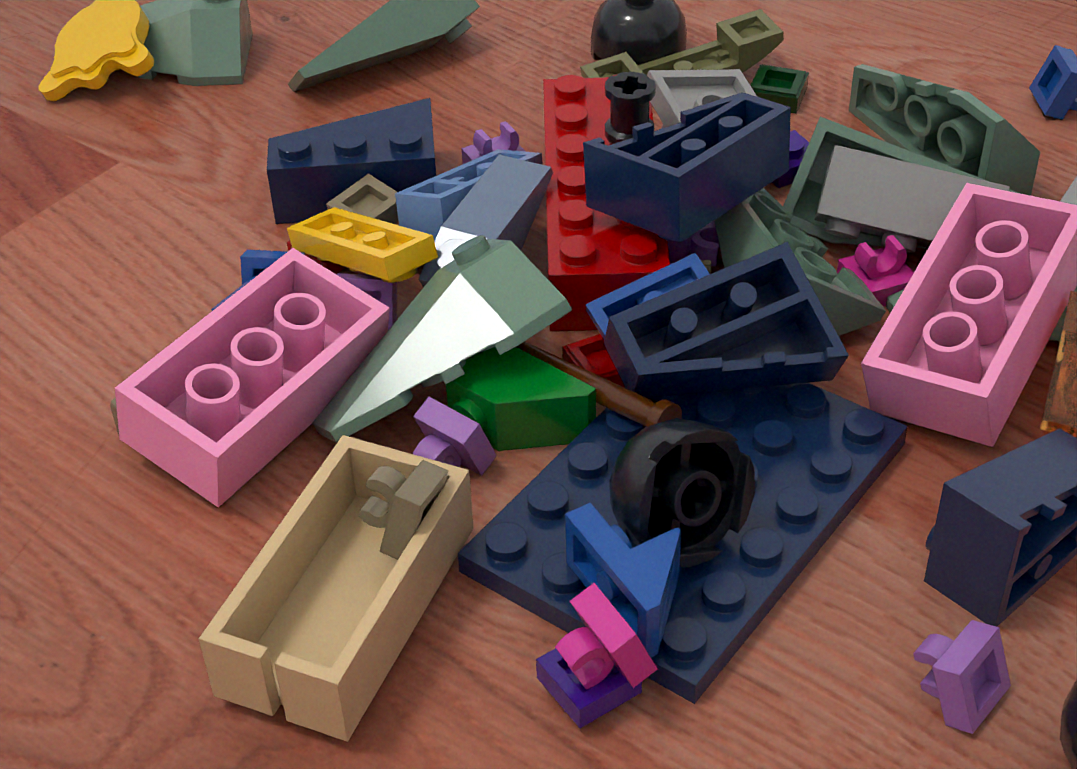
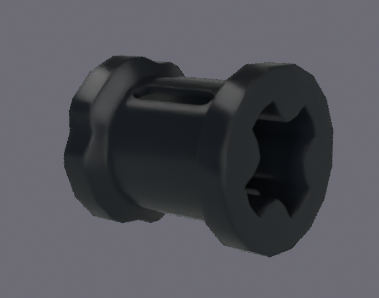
[605,72,656,144]

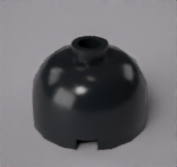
[591,0,687,65]
[609,418,755,568]

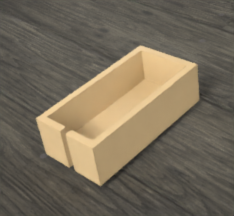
[199,435,474,742]

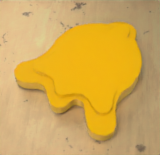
[38,0,154,101]

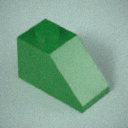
[446,347,596,451]

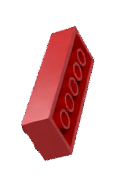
[543,74,670,331]

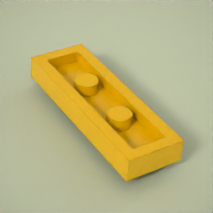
[287,207,438,283]

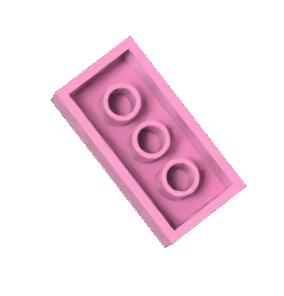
[861,183,1077,447]
[115,248,390,508]

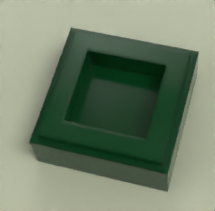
[750,64,809,114]

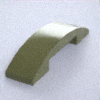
[580,9,784,78]

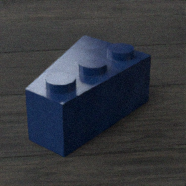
[583,92,791,243]
[267,98,437,224]
[604,242,849,398]
[924,428,1077,627]

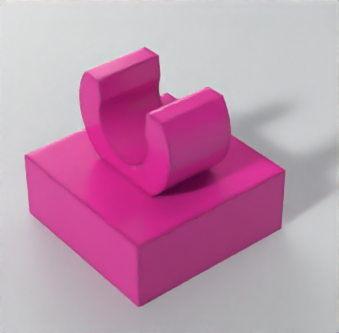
[837,235,914,307]
[555,583,658,690]

